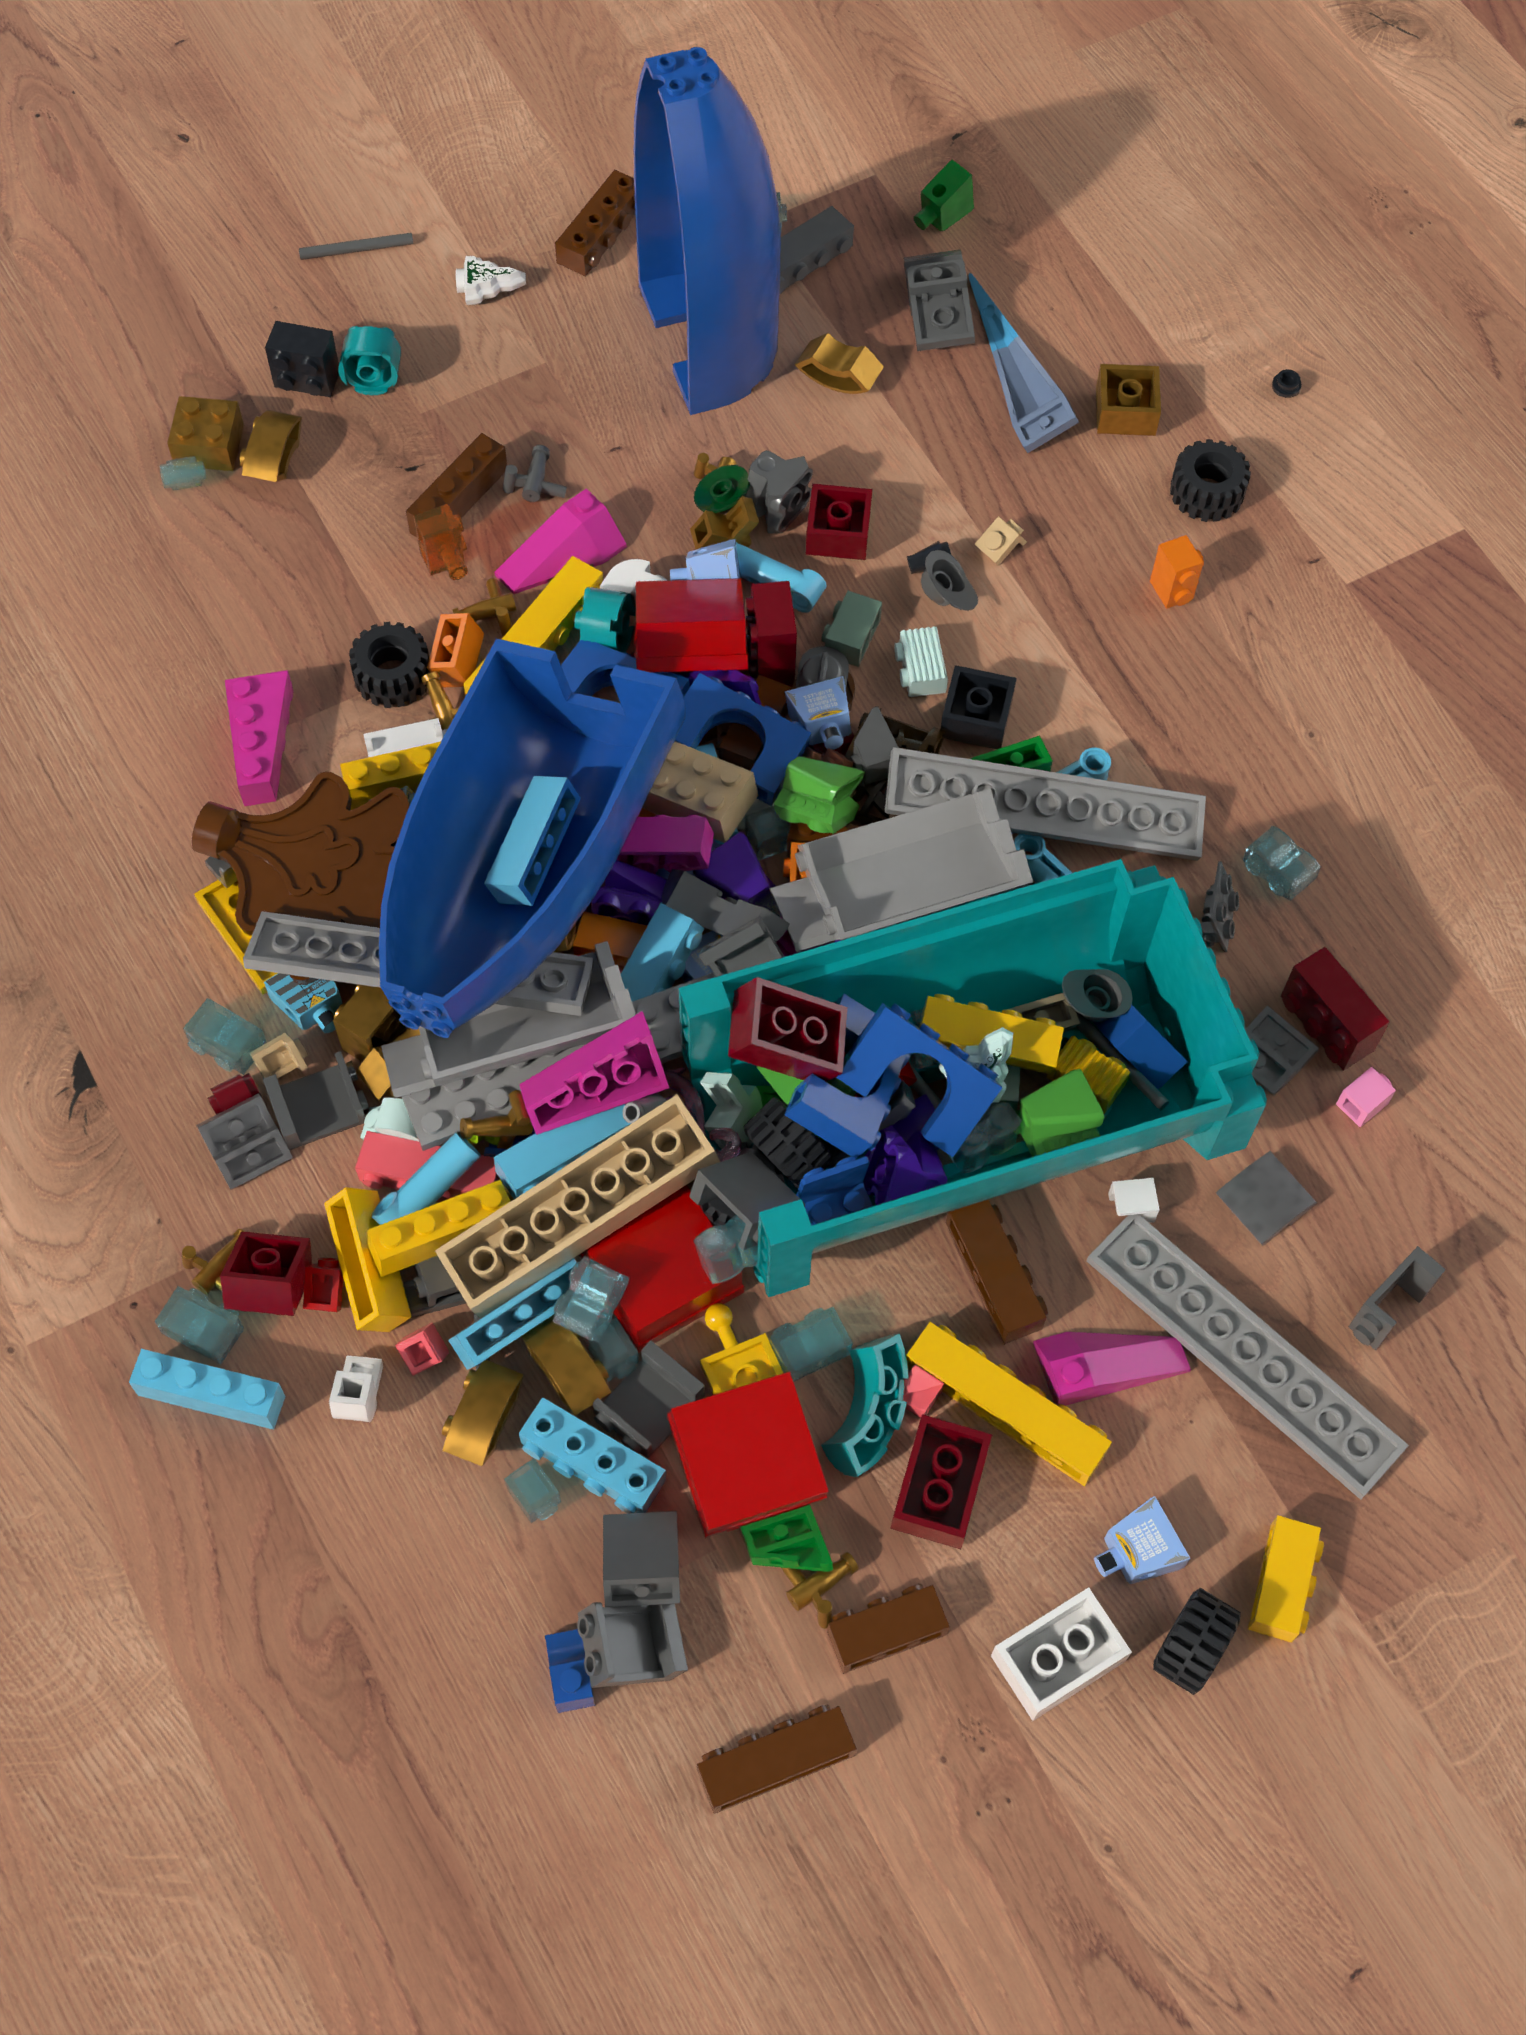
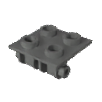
[1201,861,1239,952]

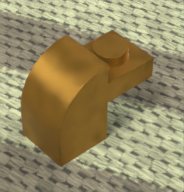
[690,496,759,550]

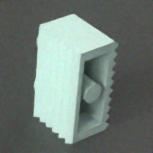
[894,626,948,697]

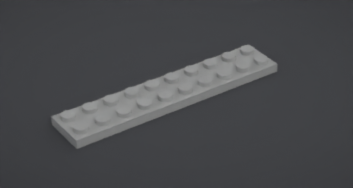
[885,747,1206,861]
[243,911,594,1016]
[402,973,716,1151]
[1087,1214,1409,1500]

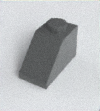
[850,707,899,785]

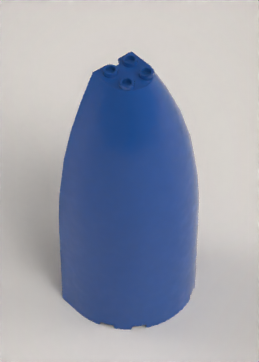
[633,47,781,415]
[379,638,686,1038]

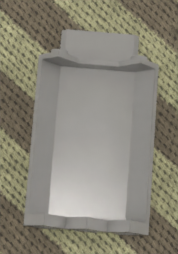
[769,788,1033,952]
[381,941,636,1099]

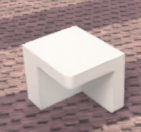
[1108,1178,1160,1223]

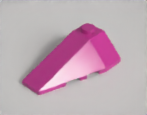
[494,489,627,594]
[1033,1332,1191,1406]

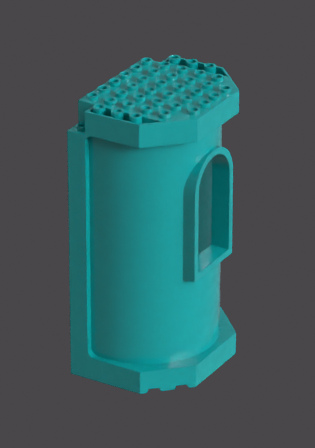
[679,859,1267,1297]

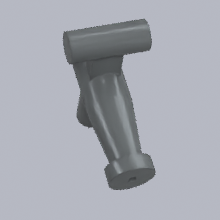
[503,445,567,502]

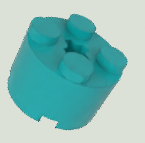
[338,326,401,396]
[574,587,636,652]

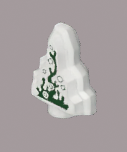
[456,256,526,305]

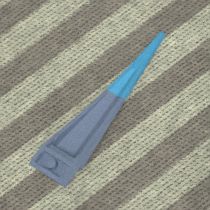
[968,273,1079,453]

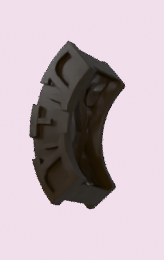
[845,706,946,825]

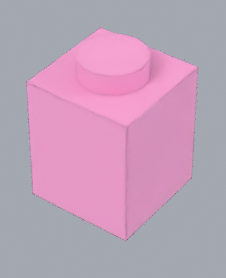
[1336,1067,1396,1127]

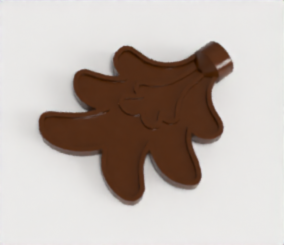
[192,771,410,985]

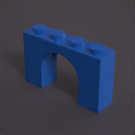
[561,640,690,698]
[675,673,811,807]
[784,994,911,1158]
[836,1003,1002,1157]

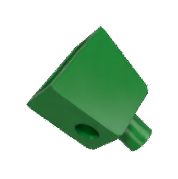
[913,159,974,231]

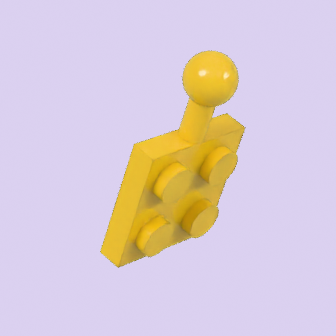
[700,1303,783,1395]

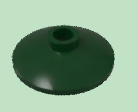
[694,465,750,513]

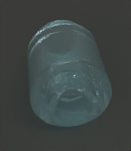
[160,456,207,491]

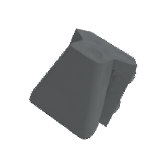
[744,450,813,533]

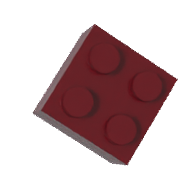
[805,483,873,560]
[220,1231,312,1316]

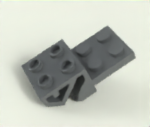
[903,249,975,351]

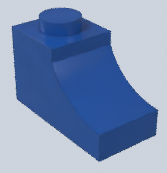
[545,1629,595,1713]

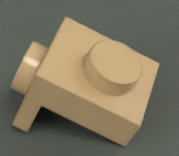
[975,516,1027,566]
[249,1033,308,1079]

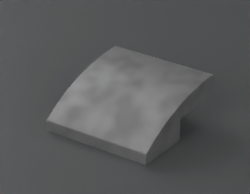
[1244,1005,1319,1095]
[196,1094,293,1190]
[1216,1151,1317,1246]

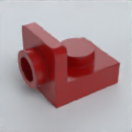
[303,1257,343,1312]

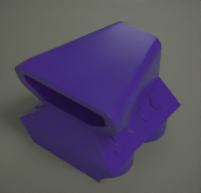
[693,832,776,910]
[592,860,667,926]
[864,1125,948,1205]

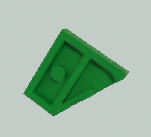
[741,1505,833,1572]

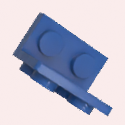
[796,1156,873,1225]

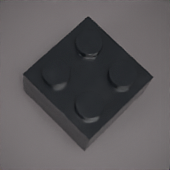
[265,321,339,398]
[940,665,1017,749]

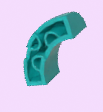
[821,1333,908,1477]

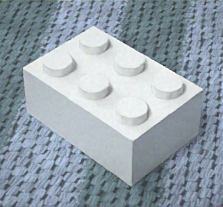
[991,1587,1132,1721]

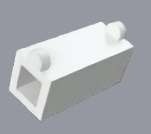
[363,718,448,757]

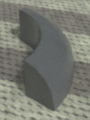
[662,869,790,942]

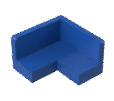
[1094,1004,1188,1089]

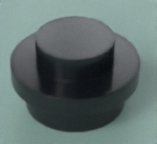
[1272,369,1302,398]

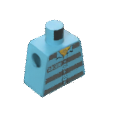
[264,973,343,1033]

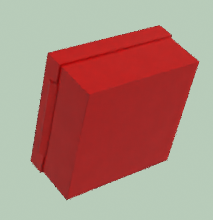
[634,578,748,672]
[579,1185,744,1353]
[667,1371,829,1538]

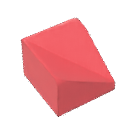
[395,1322,449,1376]
[903,1365,944,1418]

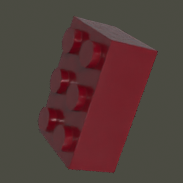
[746,581,797,687]
[1280,947,1390,1071]
[728,977,848,1082]
[890,1414,992,1550]

